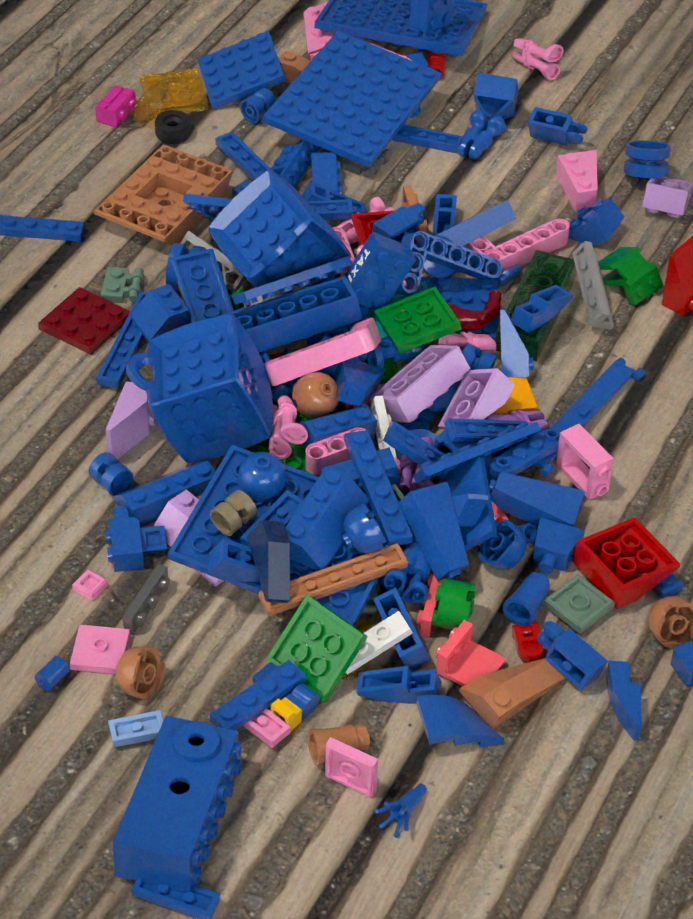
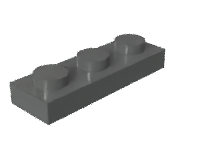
[123,564,170,635]

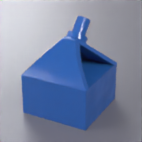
[474,73,519,133]

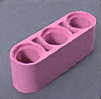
[305,427,365,475]

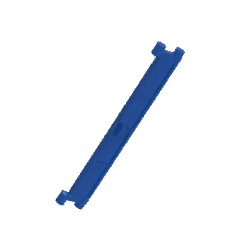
[534,358,645,477]

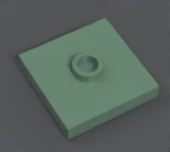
[543,575,615,634]

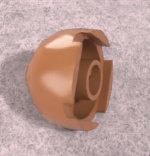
[292,372,339,419]
[648,596,693,648]
[116,647,165,699]

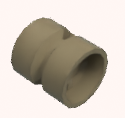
[210,490,257,536]

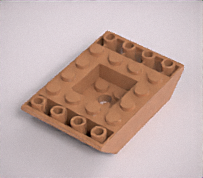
[94,144,233,245]

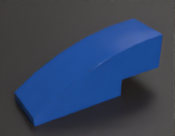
[432,194,457,236]
[512,285,573,333]
[606,660,642,741]
[356,666,442,704]

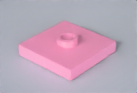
[70,625,130,674]
[325,737,378,798]

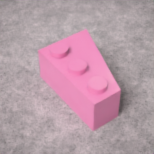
[556,150,598,212]

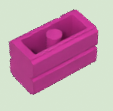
[95,85,137,128]

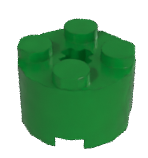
[431,578,476,630]

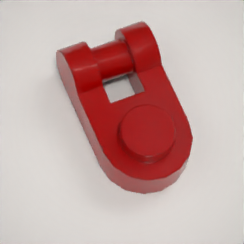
[512,623,544,662]

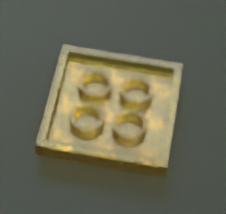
[140,69,208,117]

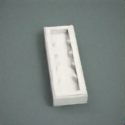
[370,396,397,458]
[346,611,413,675]

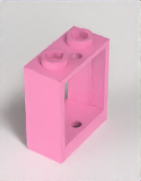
[556,424,614,500]

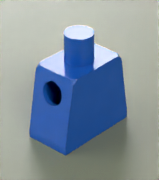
[533,517,585,574]

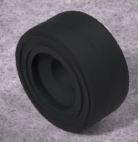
[155,110,191,144]

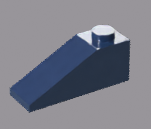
[247,520,290,603]

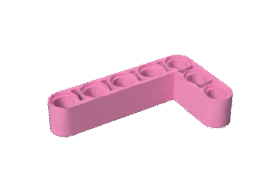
[462,219,570,273]
[264,318,381,386]

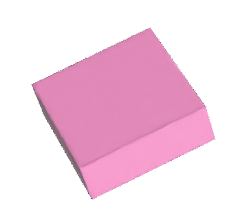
[72,570,108,601]

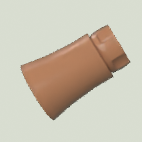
[307,724,370,766]

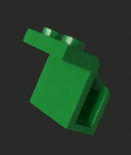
[598,247,663,305]

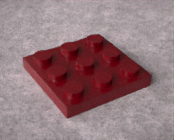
[38,287,130,355]

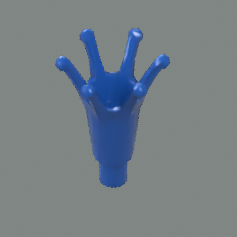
[374,783,427,838]

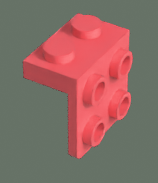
[435,620,505,686]

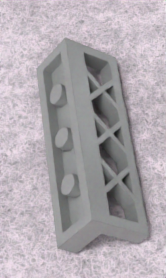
[181,231,250,293]
[572,241,614,330]

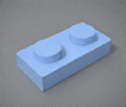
[108,710,163,748]

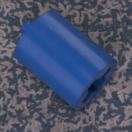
[34,656,70,691]

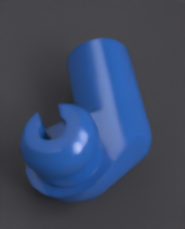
[494,265,522,286]

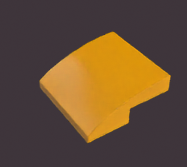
[493,377,539,415]

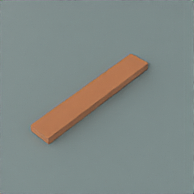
[259,543,408,617]

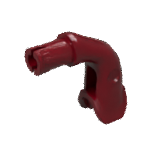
[447,290,502,331]

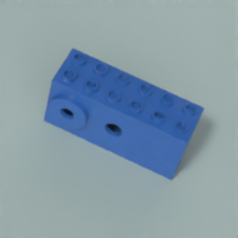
[113,715,242,893]

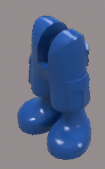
[457,110,505,160]
[360,337,427,368]
[384,535,432,603]

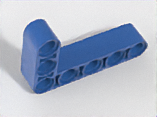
[395,231,502,295]

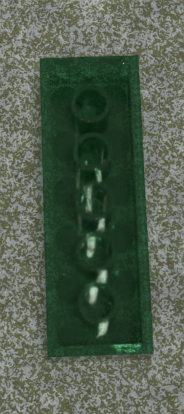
[495,250,576,362]

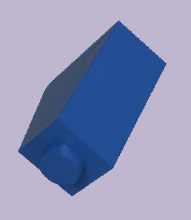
[334,359,385,407]

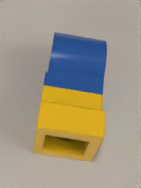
[271,683,320,731]

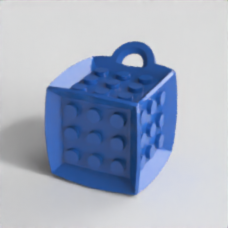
[208,170,351,288]
[126,314,273,463]

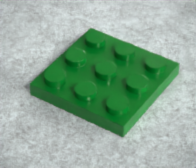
[374,287,461,354]
[266,595,368,702]

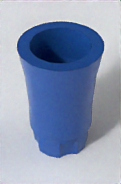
[503,572,550,627]

